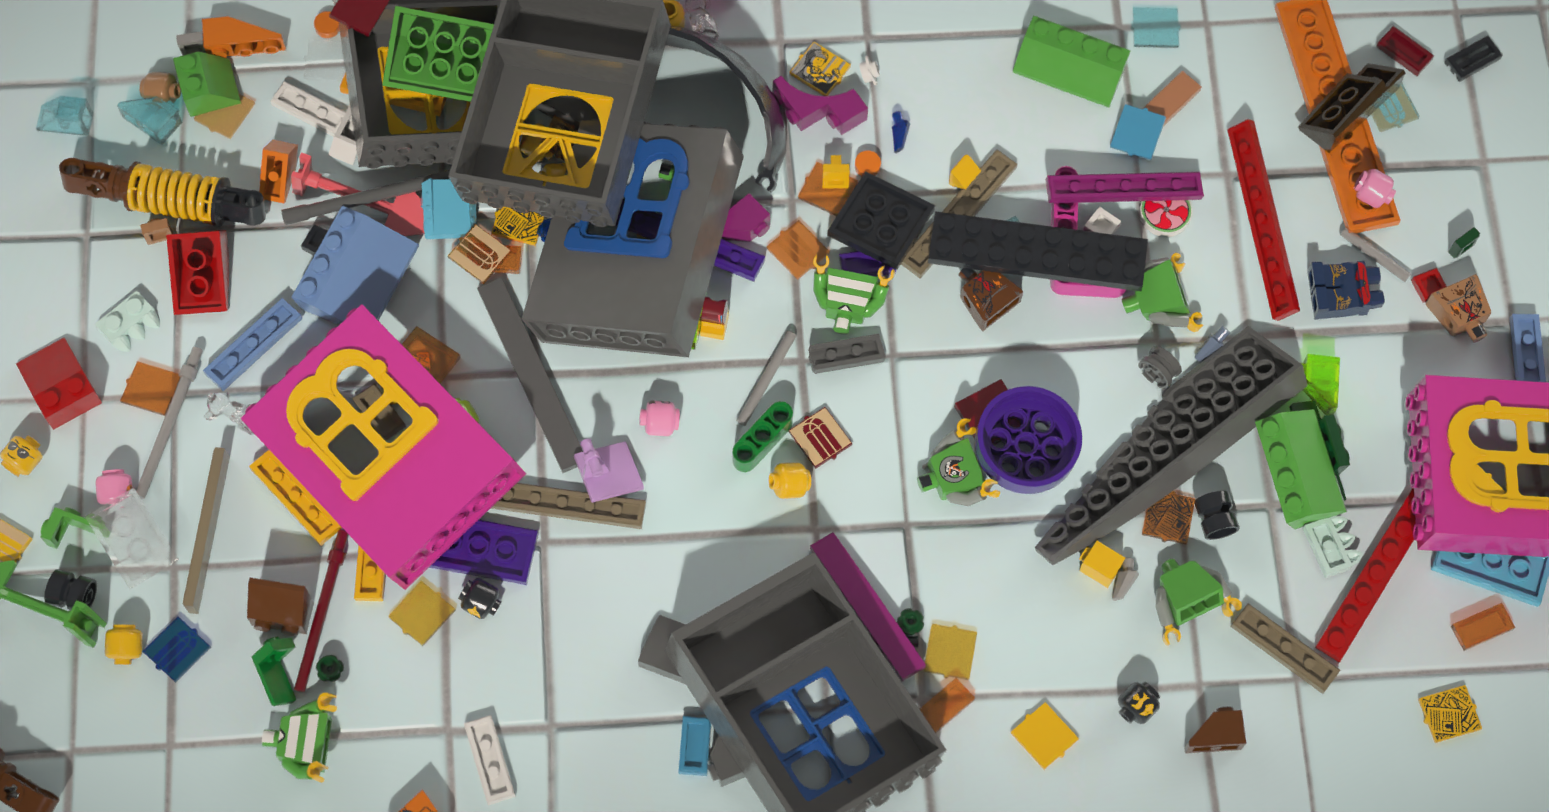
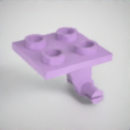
[574,439,644,503]

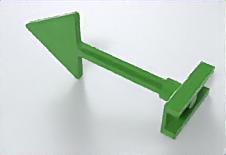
[0,560,107,648]

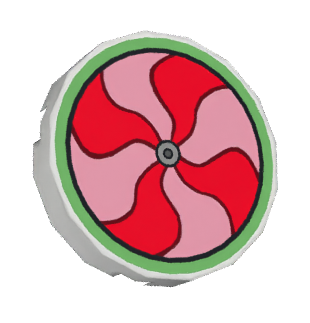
[1139,200,1193,237]

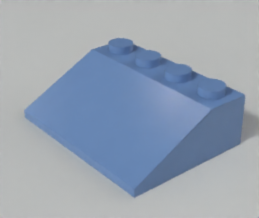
[292,206,419,325]

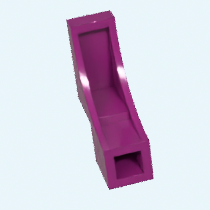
[772,76,868,135]

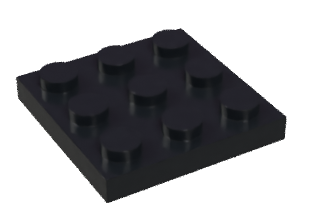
[827,171,935,270]

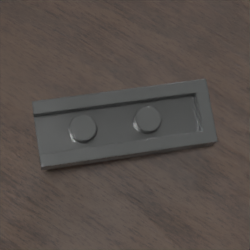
[808,334,886,374]

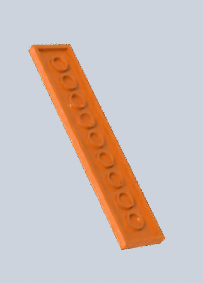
[1274,0,1401,233]

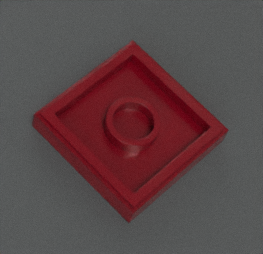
[954,379,1021,445]

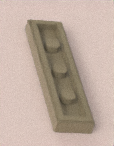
[1231,603,1340,694]

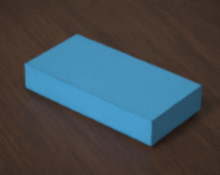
[678,716,711,776]

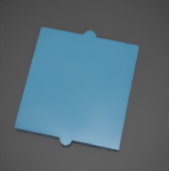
[1110,104,1166,160]

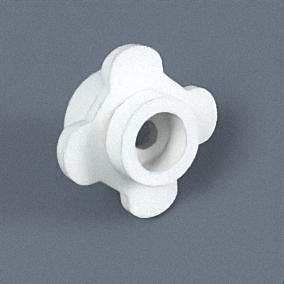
[859,56,880,85]

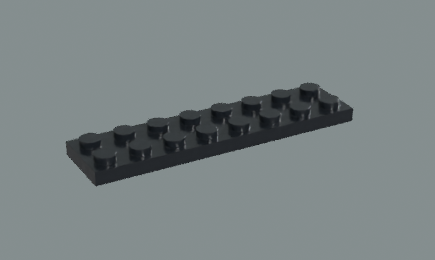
[928,211,1148,292]

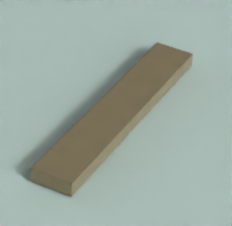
[901,150,1018,279]
[182,447,230,614]
[490,483,646,529]

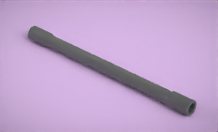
[281,170,450,225]

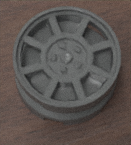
[1138,346,1182,389]

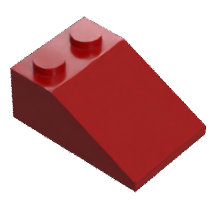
[166,230,229,315]
[16,338,102,430]

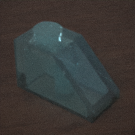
[36,96,94,136]
[117,97,183,145]

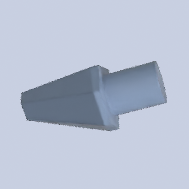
[1194,326,1230,361]

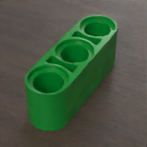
[732,401,793,472]

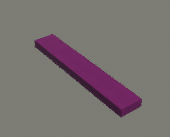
[1045,172,1204,203]
[810,532,926,682]

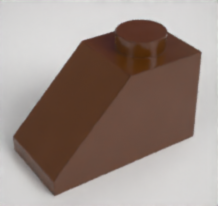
[1184,707,1246,753]

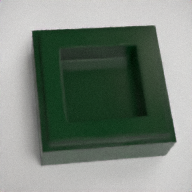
[1448,227,1481,259]

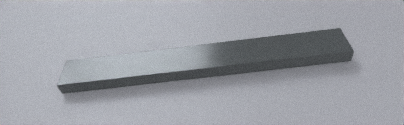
[477,277,583,473]

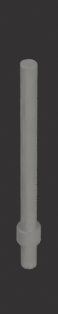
[134,347,203,499]

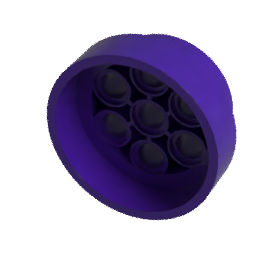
[974,386,1082,494]

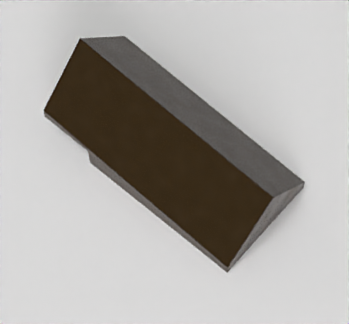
[1298,63,1406,153]

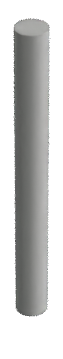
[736,331,796,426]

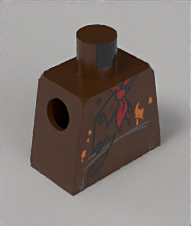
[958,268,1023,331]

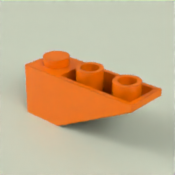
[202,16,286,58]

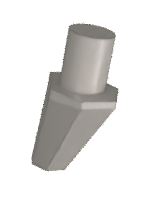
[1112,558,1139,601]

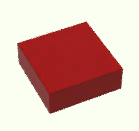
[1411,268,1447,303]

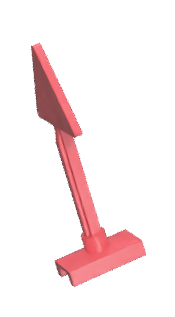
[291,152,425,236]

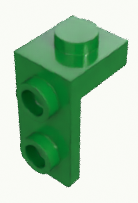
[251,637,296,706]

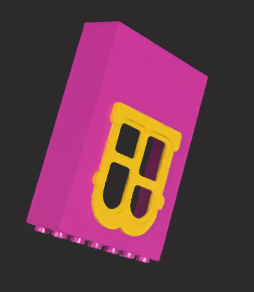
[240,304,526,590]
[1405,375,1549,557]

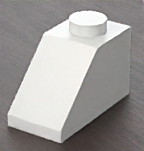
[328,105,357,165]

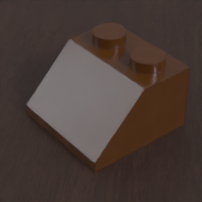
[247,577,314,636]

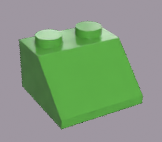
[173,51,241,117]

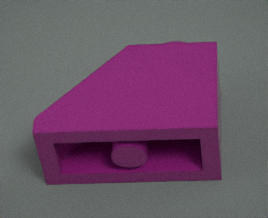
[721,193,770,242]

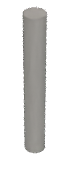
[1340,227,1411,282]

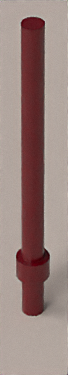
[294,530,349,692]

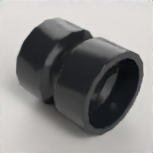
[1194,491,1240,540]
[44,569,97,610]

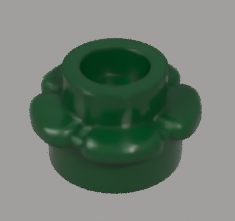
[897,608,924,635]
[316,655,344,682]

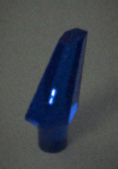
[891,111,910,153]

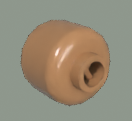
[139,72,181,107]

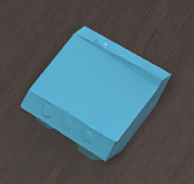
[421,178,477,239]

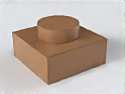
[140,218,173,245]

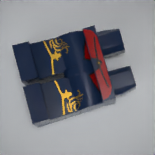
[1307,261,1385,320]

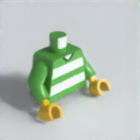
[813,254,895,334]
[262,693,337,783]

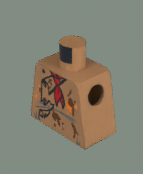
[1426,274,1491,343]

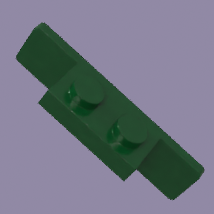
[1289,401,1350,501]

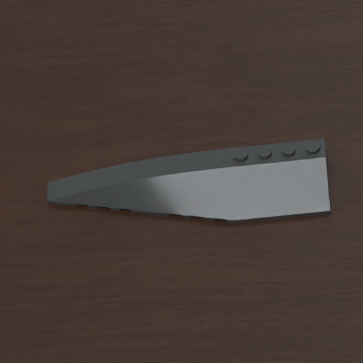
[1034,326,1308,565]

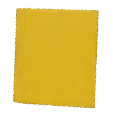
[949,154,981,189]

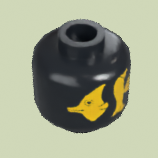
[458,578,502,619]
[1118,682,1160,724]

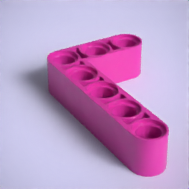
[1050,166,1126,298]

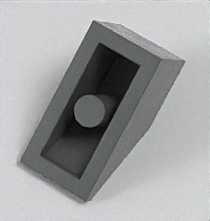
[707,735,745,787]

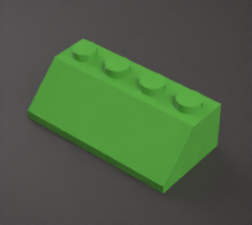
[1013,15,1131,108]
[1255,409,1347,530]

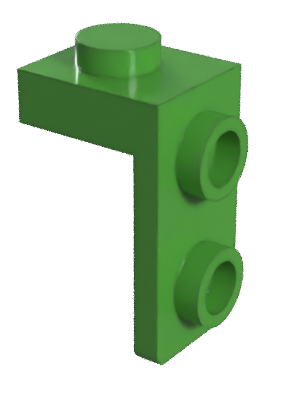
[40,507,111,549]

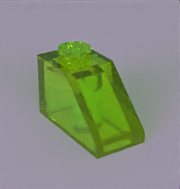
[1301,354,1340,416]

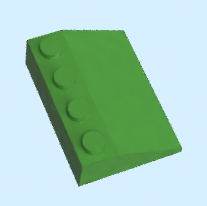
[382,6,494,102]

